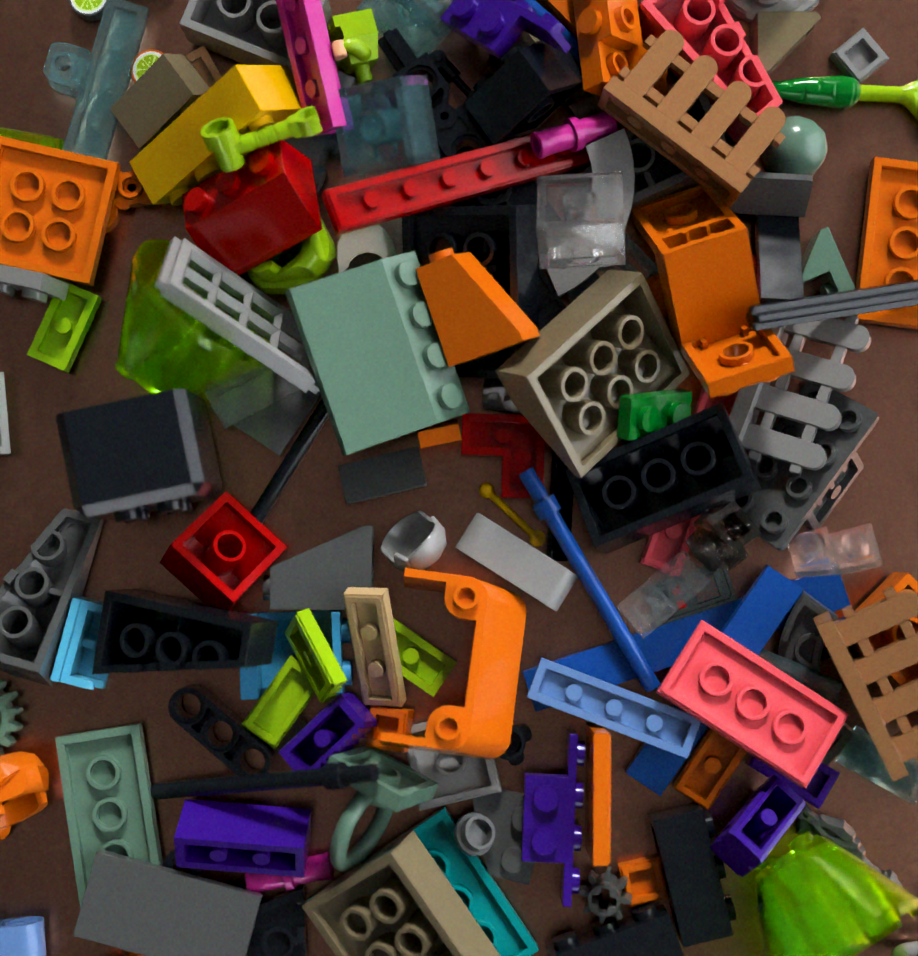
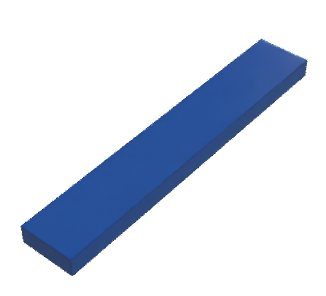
[625,564,804,796]

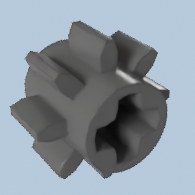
[579,866,632,924]

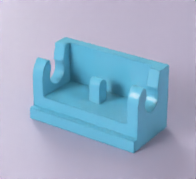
[50,596,109,690]

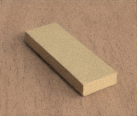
[343,587,407,707]

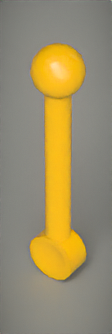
[478,482,546,547]

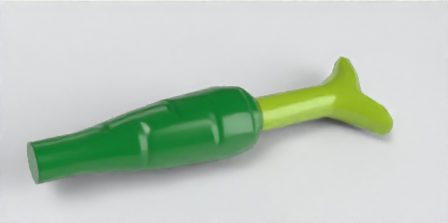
[772,75,918,120]

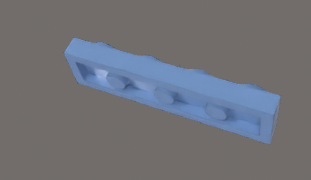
[527,657,701,759]

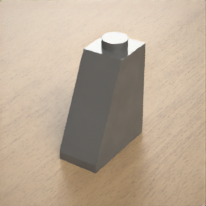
[263,525,375,610]

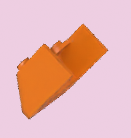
[380,568,527,759]

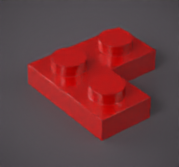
[461,413,545,499]

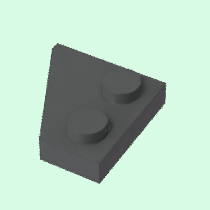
[472,788,535,885]

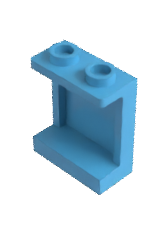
[240,610,353,700]

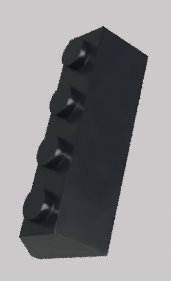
[565,402,762,554]

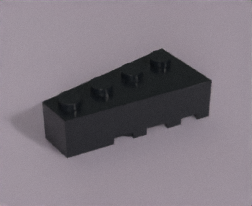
[92,589,278,674]

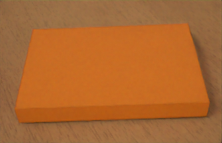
[585,723,611,866]

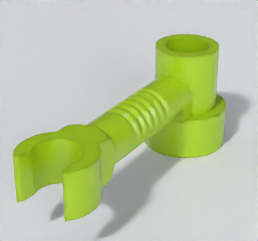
[200,106,323,172]

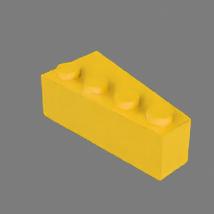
[129,65,301,206]

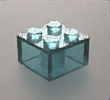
[336,75,440,177]

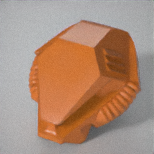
[0,751,49,840]

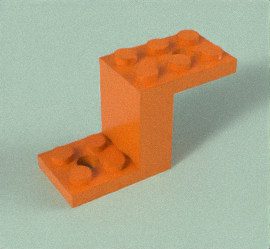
[631,185,795,398]

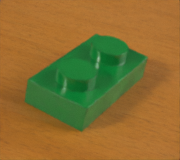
[617,388,693,441]

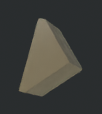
[749,11,822,75]

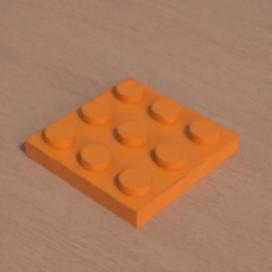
[0,136,121,286]

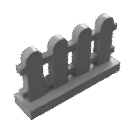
[729,315,871,476]

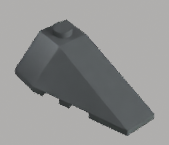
[0,508,104,687]

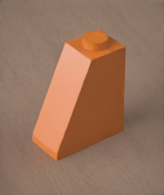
[416,248,540,367]

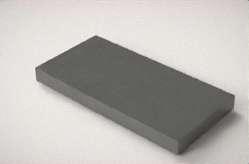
[73,849,263,956]

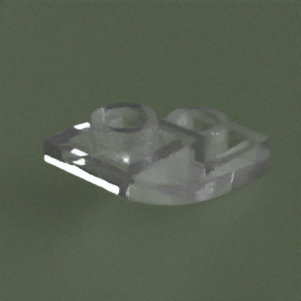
[788,523,884,577]
[616,549,711,639]

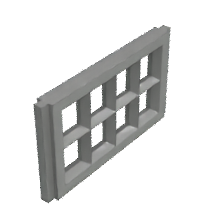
[154,236,319,395]

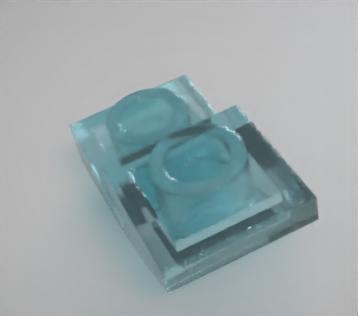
[836,725,918,805]

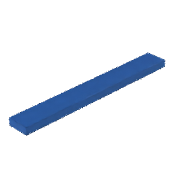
[522,566,851,712]

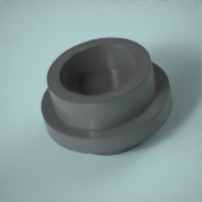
[454,812,496,856]

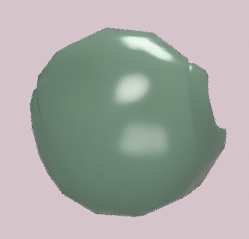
[761,115,828,176]

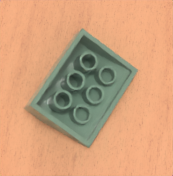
[285,251,470,456]

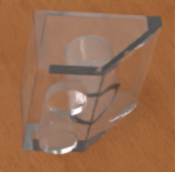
[536,171,626,269]

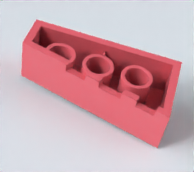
[638,0,783,143]

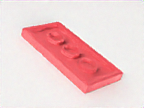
[656,620,849,788]

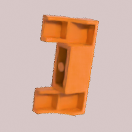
[573,0,668,96]

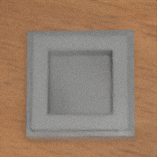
[829,27,889,83]

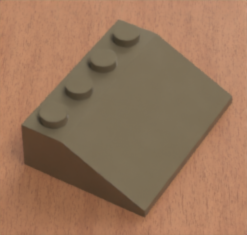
[495,269,690,478]
[302,830,500,956]

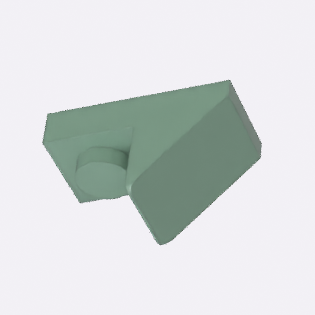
[801,227,856,295]

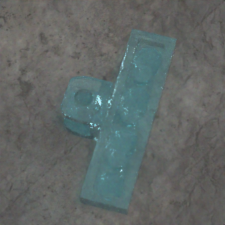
[43,0,150,160]

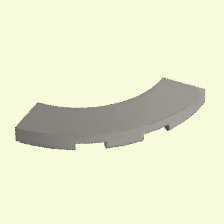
[542,128,635,297]

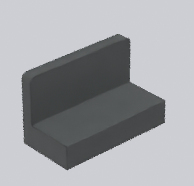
[726,172,813,217]

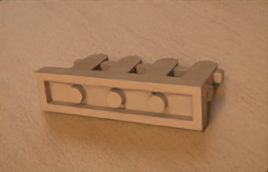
[597,30,786,207]
[813,586,918,781]

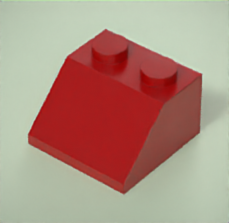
[159,491,287,610]

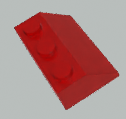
[182,140,322,275]

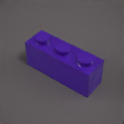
[174,799,311,877]

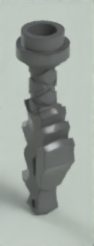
[796,804,902,902]

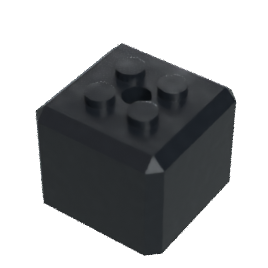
[55,388,222,524]

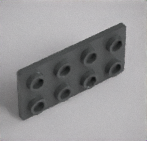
[716,382,879,551]

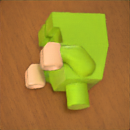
[327,8,378,86]

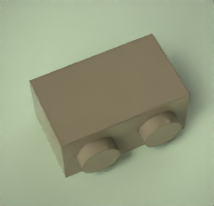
[110,54,209,149]

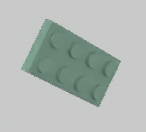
[55,722,163,906]

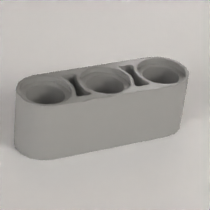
[455,512,578,612]

